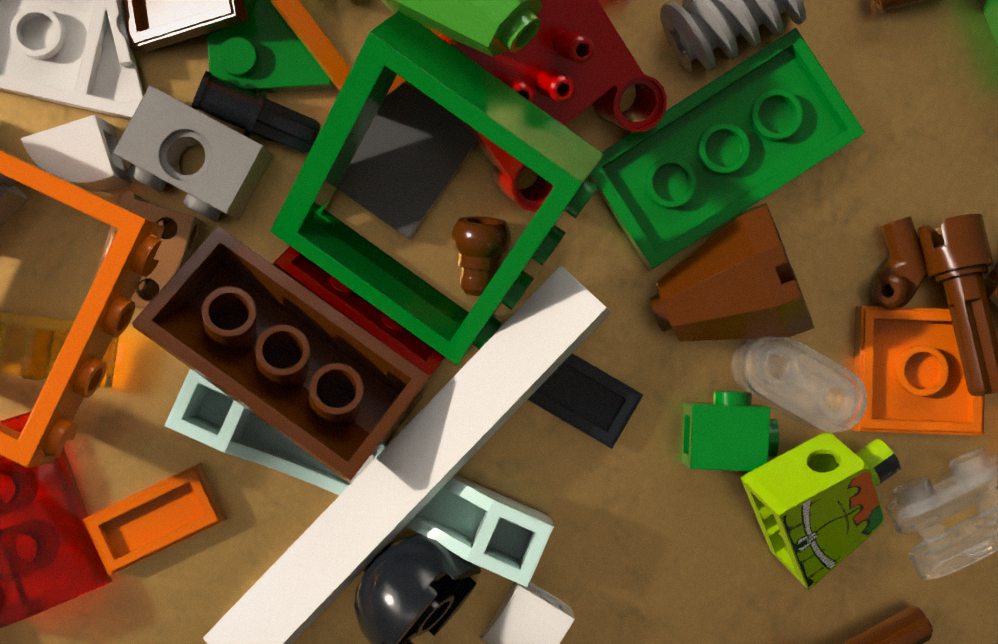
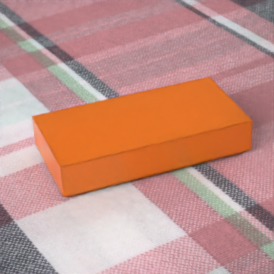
[82,463,228,576]

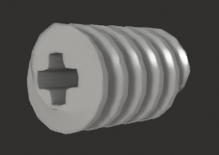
[660,0,806,73]

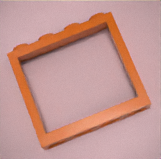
[0,149,165,468]

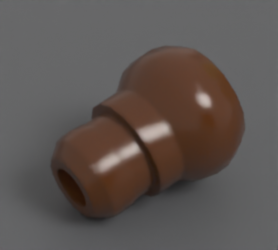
[452,216,511,296]

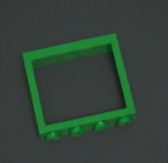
[270,11,605,365]

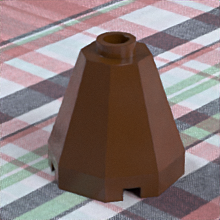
[650,203,814,341]

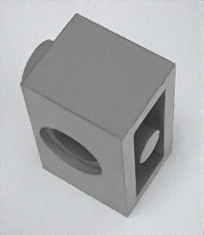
[113,85,274,222]

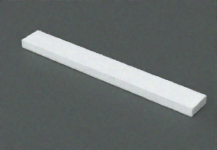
[203,265,611,644]

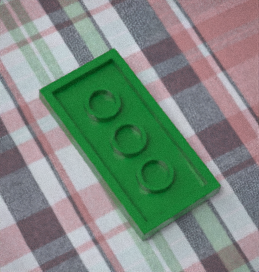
[589,28,865,271]

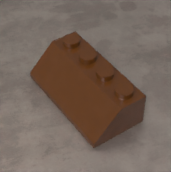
[132,226,430,483]

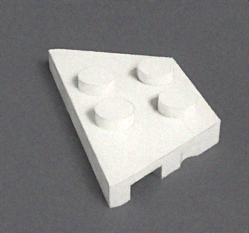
[0,0,144,120]

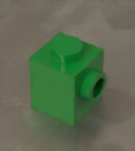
[681,391,779,471]

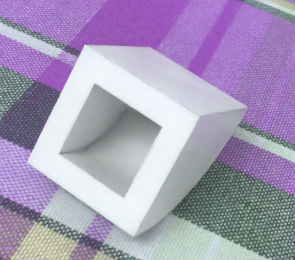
[21,115,132,191]
[480,582,575,644]

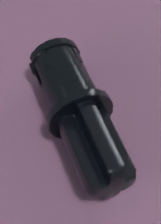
[191,71,320,155]

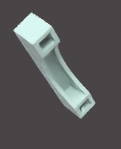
[164,369,554,587]

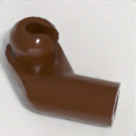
[872,216,927,308]

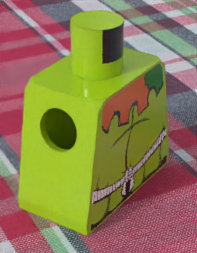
[741,433,901,590]

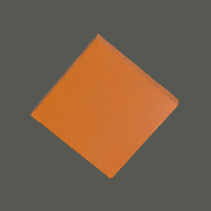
[852,306,985,436]

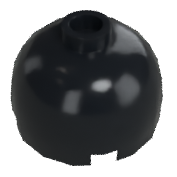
[354,534,481,644]

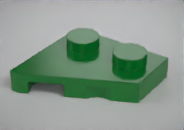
[207,0,333,94]

